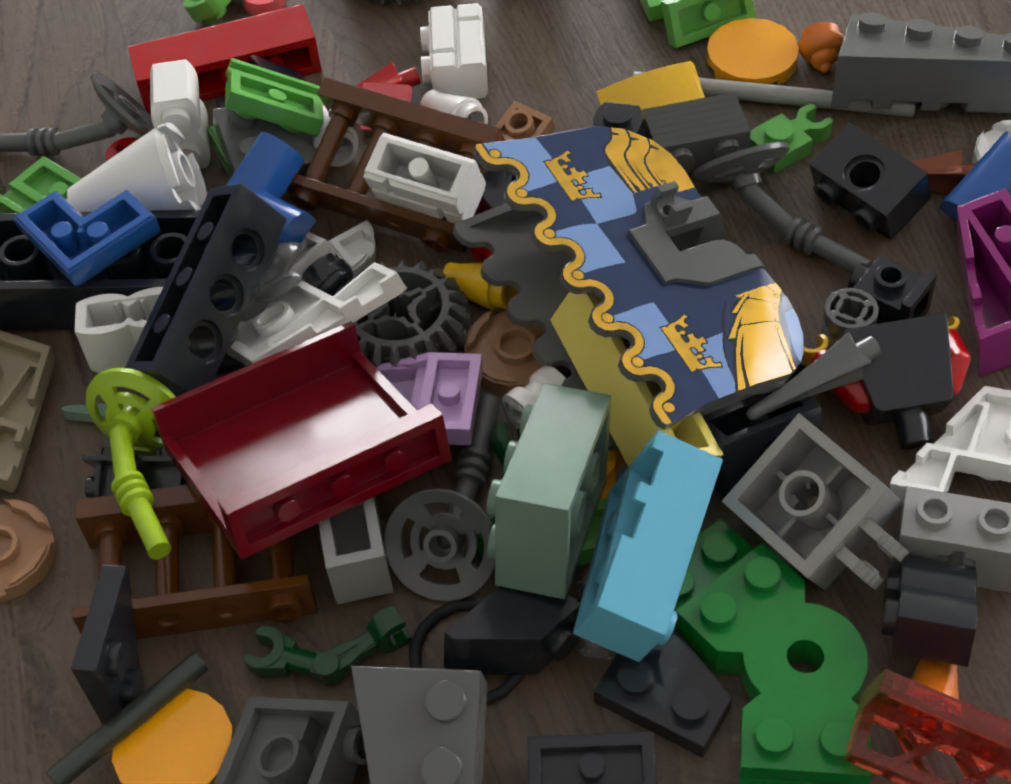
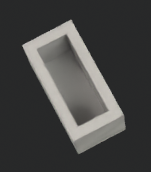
[319,496,394,605]

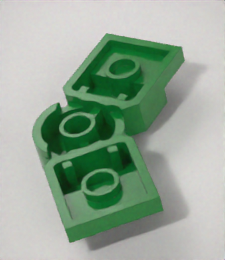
[674,518,872,784]

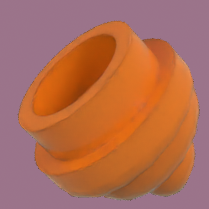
[798,22,844,73]

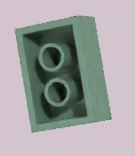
[487,383,611,599]

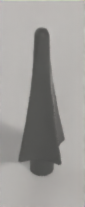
[746,332,881,420]

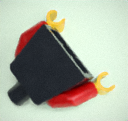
[802,313,971,449]

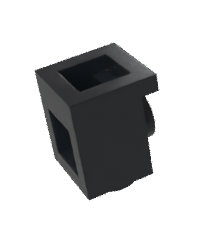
[847,255,937,324]

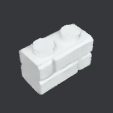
[420,3,488,99]
[363,133,486,223]

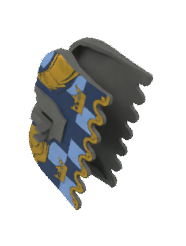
[453,126,804,482]

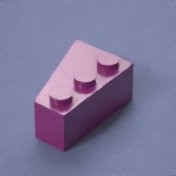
[957,188,1011,377]

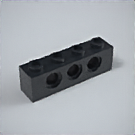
[125,184,287,397]

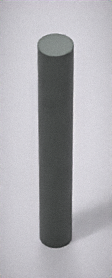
[45,652,209,784]

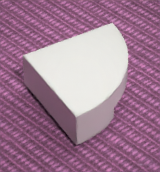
[327,220,377,280]

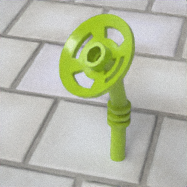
[86,367,176,560]

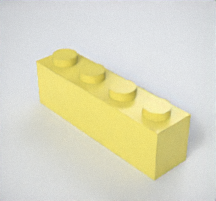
[550,292,723,467]

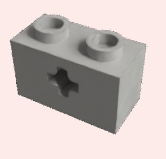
[892,486,1011,593]

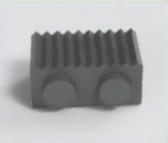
[641,92,751,174]

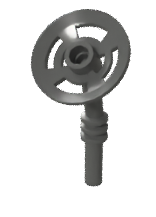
[0,71,155,156]
[692,142,872,274]
[384,394,501,601]

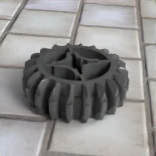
[346,258,471,367]

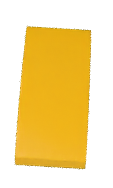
[596,61,705,110]

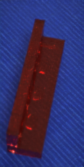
[844,669,1011,784]

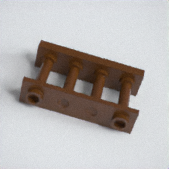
[286,77,505,253]
[72,484,318,639]

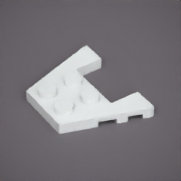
[226,232,407,366]
[890,386,1011,502]

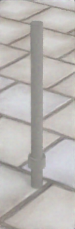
[633,71,916,117]

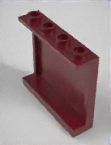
[151,321,452,560]

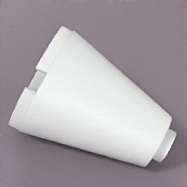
[66,122,207,212]

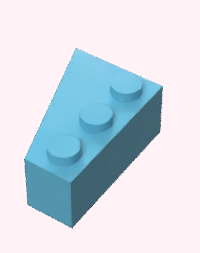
[573,430,723,662]

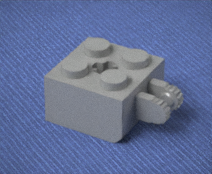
[722,413,909,590]

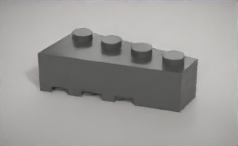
[831,12,1011,113]
[351,666,488,784]

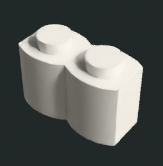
[150,59,210,168]
[75,287,190,373]

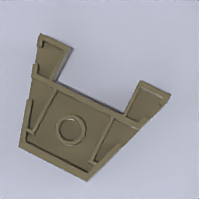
[0,331,56,493]

